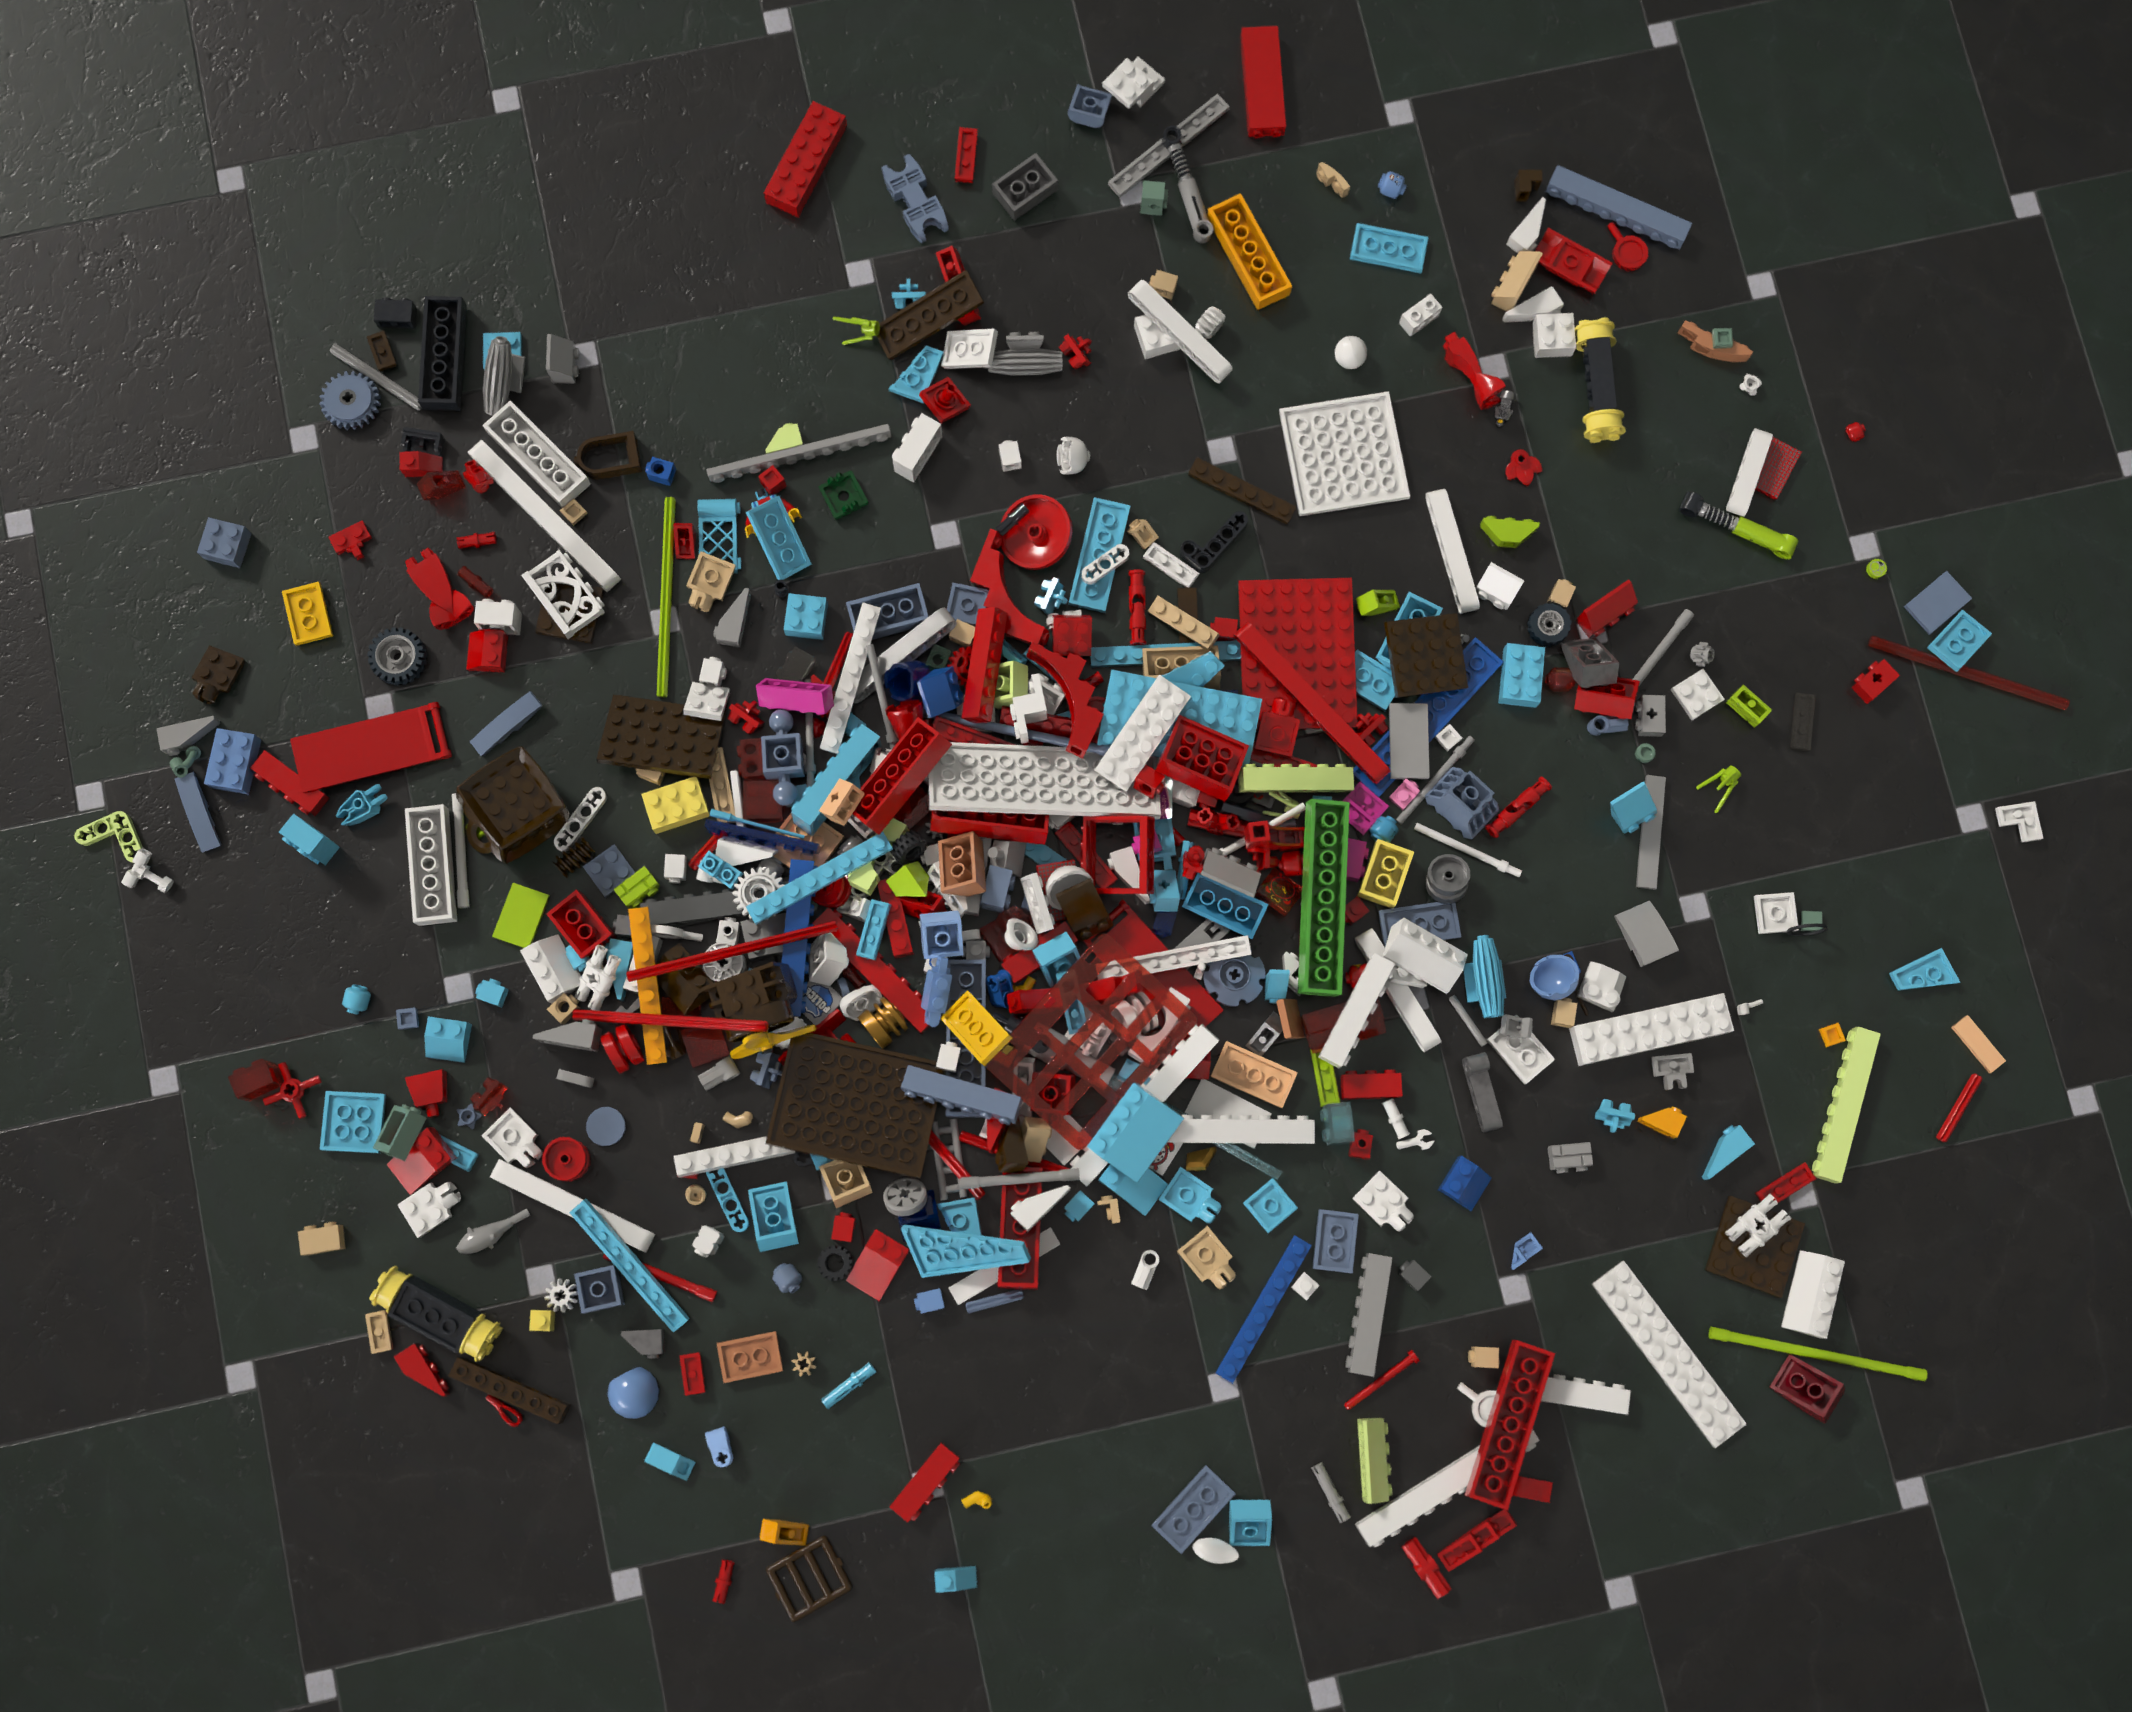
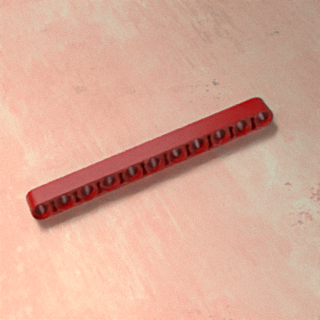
[1233,622,1391,784]

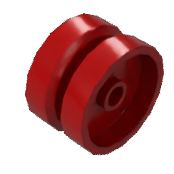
[600,1023,645,1074]
[542,1137,590,1182]

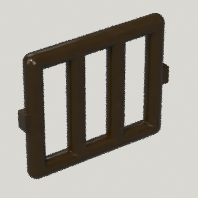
[766,1536,852,1622]

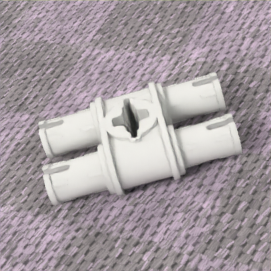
[575,945,621,1011]
[1725,1194,1791,1257]

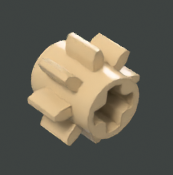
[792,1352,816,1376]

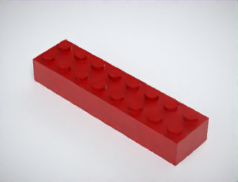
[1465,1340,1555,1510]

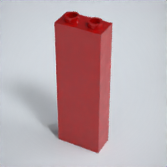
[1240,26,1286,138]

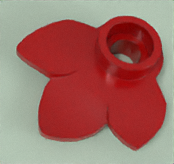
[1506,449,1542,486]

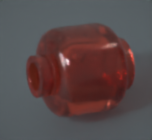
[1545,667,1575,692]

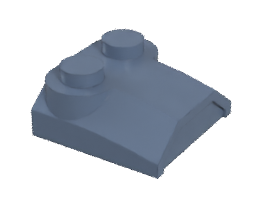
[1068,84,1112,128]

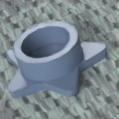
[457,1104,482,1129]

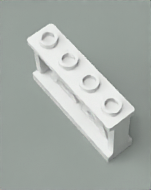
[521,550,605,639]

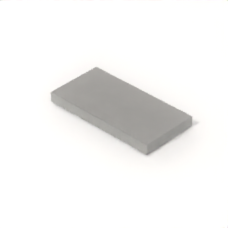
[1389,703,1429,779]

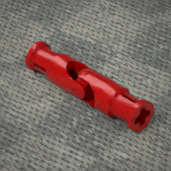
[1129,569,1146,646]
[1485,776,1552,838]

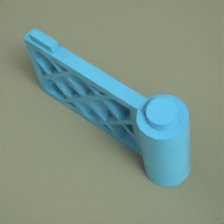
[698,499,741,574]

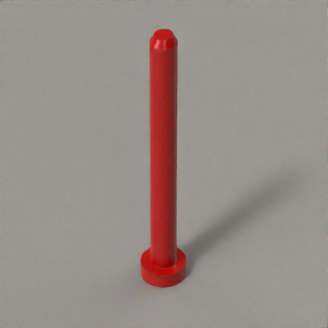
[1344,1350,1420,1410]

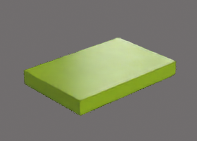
[492,883,550,948]

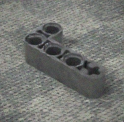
[1462,1052,1503,1133]

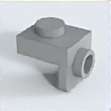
[1500,1015,1533,1038]

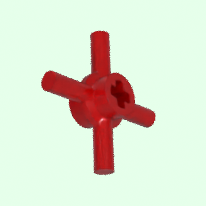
[263,1062,322,1119]

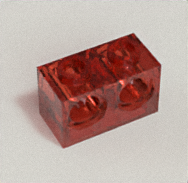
[737,738,766,781]

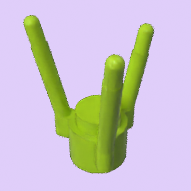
[832,317,880,345]
[1696,766,1741,813]

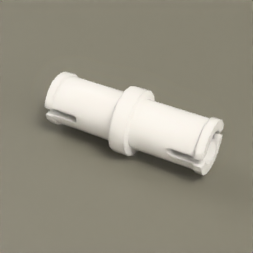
[1382,1098,1410,1139]

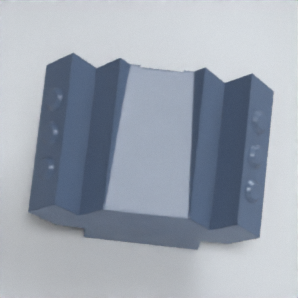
[1425,767,1499,839]

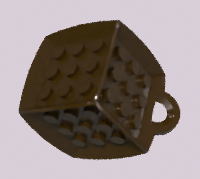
[456,746,569,864]

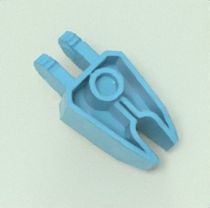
[336,784,388,826]

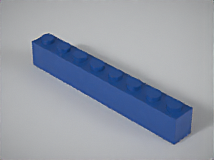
[782,859,818,1017]

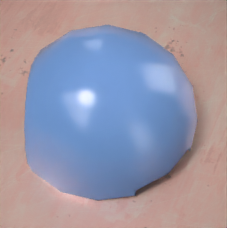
[1529,955,1579,1000]
[607,1367,659,1419]

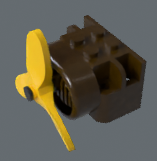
[701,962,816,1059]

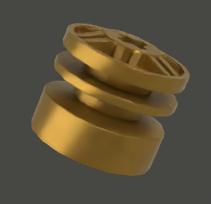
[857,997,909,1049]

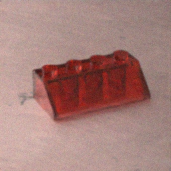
[1301,998,1386,1054]

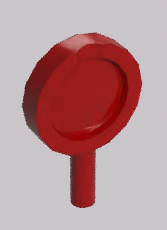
[1607,222,1648,271]

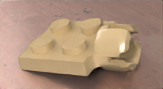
[686,551,736,612]
[1177,1226,1236,1289]

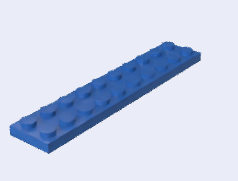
[1353,637,1503,797]

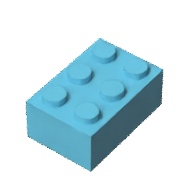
[1499,643,1545,708]
[279,814,340,865]

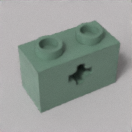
[1140,181,1168,216]

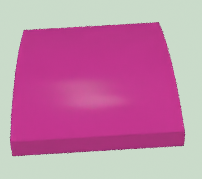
[1343,782,1389,835]

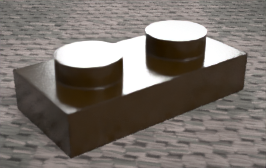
[367,331,397,372]

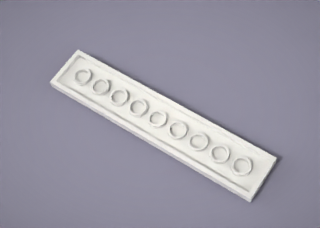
[1592,1261,1746,1448]

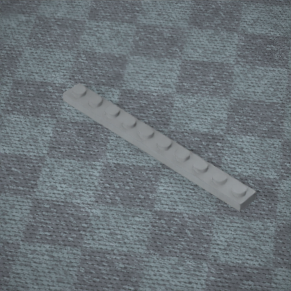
[706,424,891,483]

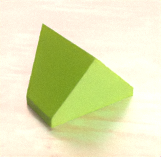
[886,861,929,897]

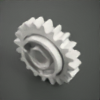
[732,867,784,920]

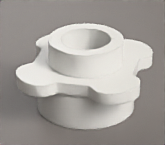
[1740,374,1761,396]

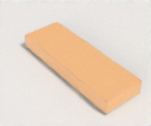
[1951,1015,2006,1073]

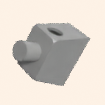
[988,840,1026,877]

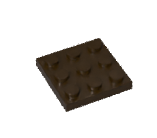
[535,583,604,644]

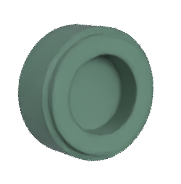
[1635,743,1656,763]

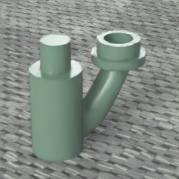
[170,746,201,778]

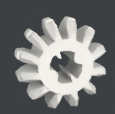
[1195,306,1225,339]
[544,1279,578,1313]

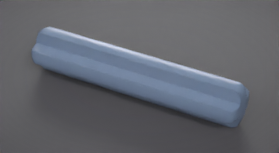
[966,1289,1024,1313]

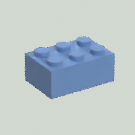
[204,728,261,795]

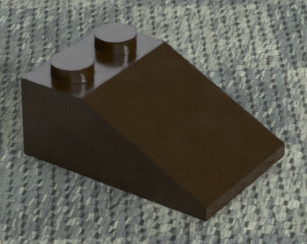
[1055,878,1114,942]

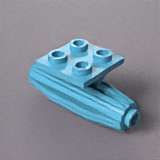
[1463,935,1506,1018]

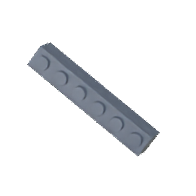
[901,1065,1023,1125]

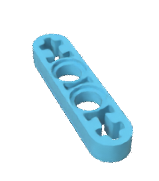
[706,1168,749,1232]

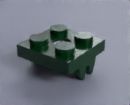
[818,470,869,521]

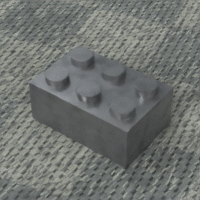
[992,153,1058,221]

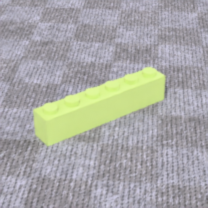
[1238,764,1354,793]

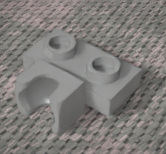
[1651,1053,1694,1090]

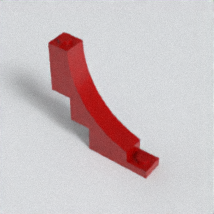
[970,529,1049,646]
[1007,971,1143,1014]

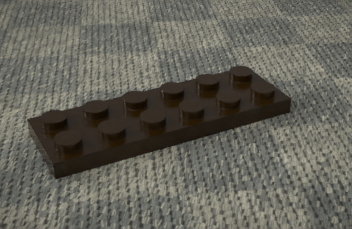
[877,270,985,361]

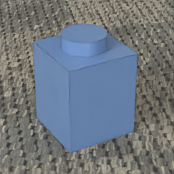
[914,1288,945,1314]

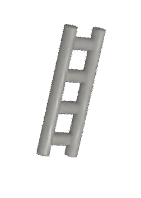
[931,1119,968,1201]

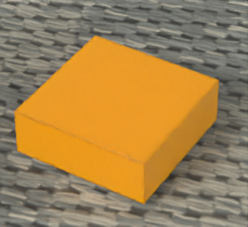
[1819,1023,1846,1047]

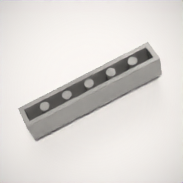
[1345,1253,1392,1377]

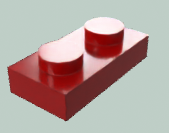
[680,1352,706,1396]

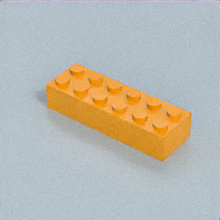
[1207,193,1292,310]

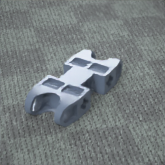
[881,154,949,243]

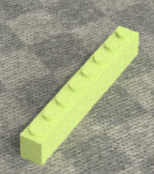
[1812,1027,1880,1184]

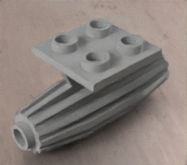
[985,332,1063,375]
[483,336,525,416]

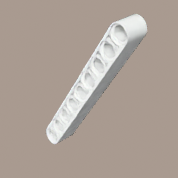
[490,1159,655,1252]

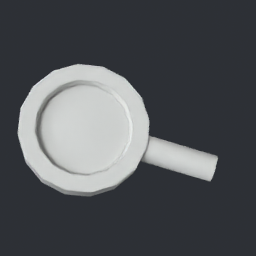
[651,925,703,941]
[1457,1382,1496,1427]

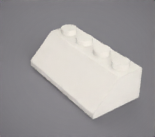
[1383,918,1468,994]
[1781,1250,1845,1339]

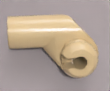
[722,1111,753,1128]

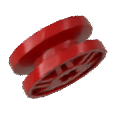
[811,875,852,908]

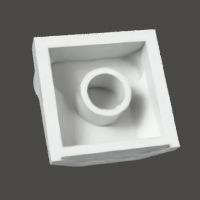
[1576,961,1626,1012]

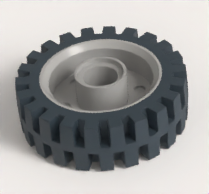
[367,627,427,686]

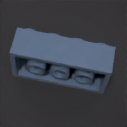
[846,583,928,640]

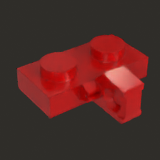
[328,520,372,560]

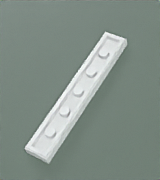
[949,1227,1061,1305]

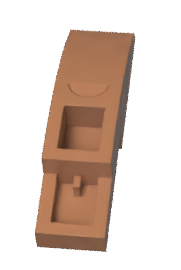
[1678,320,1753,362]

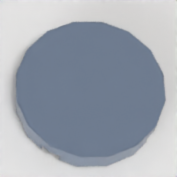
[586,1107,626,1146]

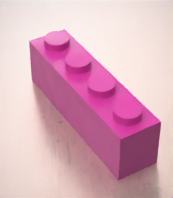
[756,678,834,715]

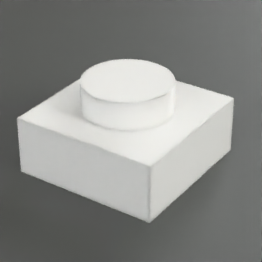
[1435,724,1462,751]
[1291,1272,1319,1300]

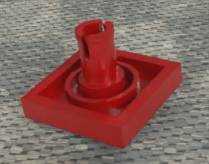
[919,377,971,424]

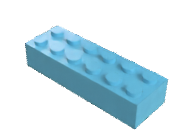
[791,724,881,836]

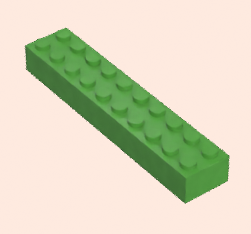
[1298,799,1350,997]

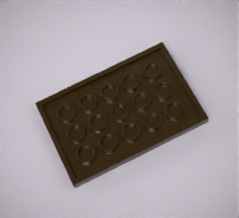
[597,694,726,779]

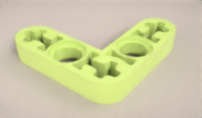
[74,811,143,864]

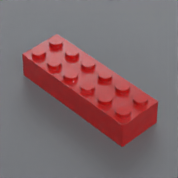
[764,101,847,217]
[852,717,952,835]
[930,810,1049,845]
[998,1167,1043,1290]

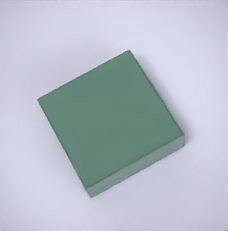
[1712,328,1733,348]
[1801,911,1822,931]

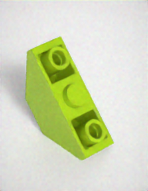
[1480,516,1540,548]

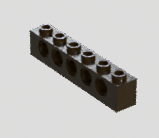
[449,1357,571,1424]

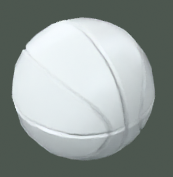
[1335,336,1367,369]

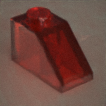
[417,470,465,500]

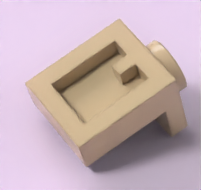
[1126,519,1159,549]
[1097,1195,1120,1224]

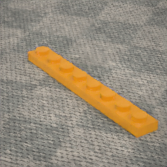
[628,907,667,1065]

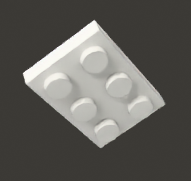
[941,329,998,369]
[1020,872,1054,934]
[1487,1015,1555,1085]

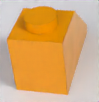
[1637,1107,1687,1139]
[759,1519,809,1545]

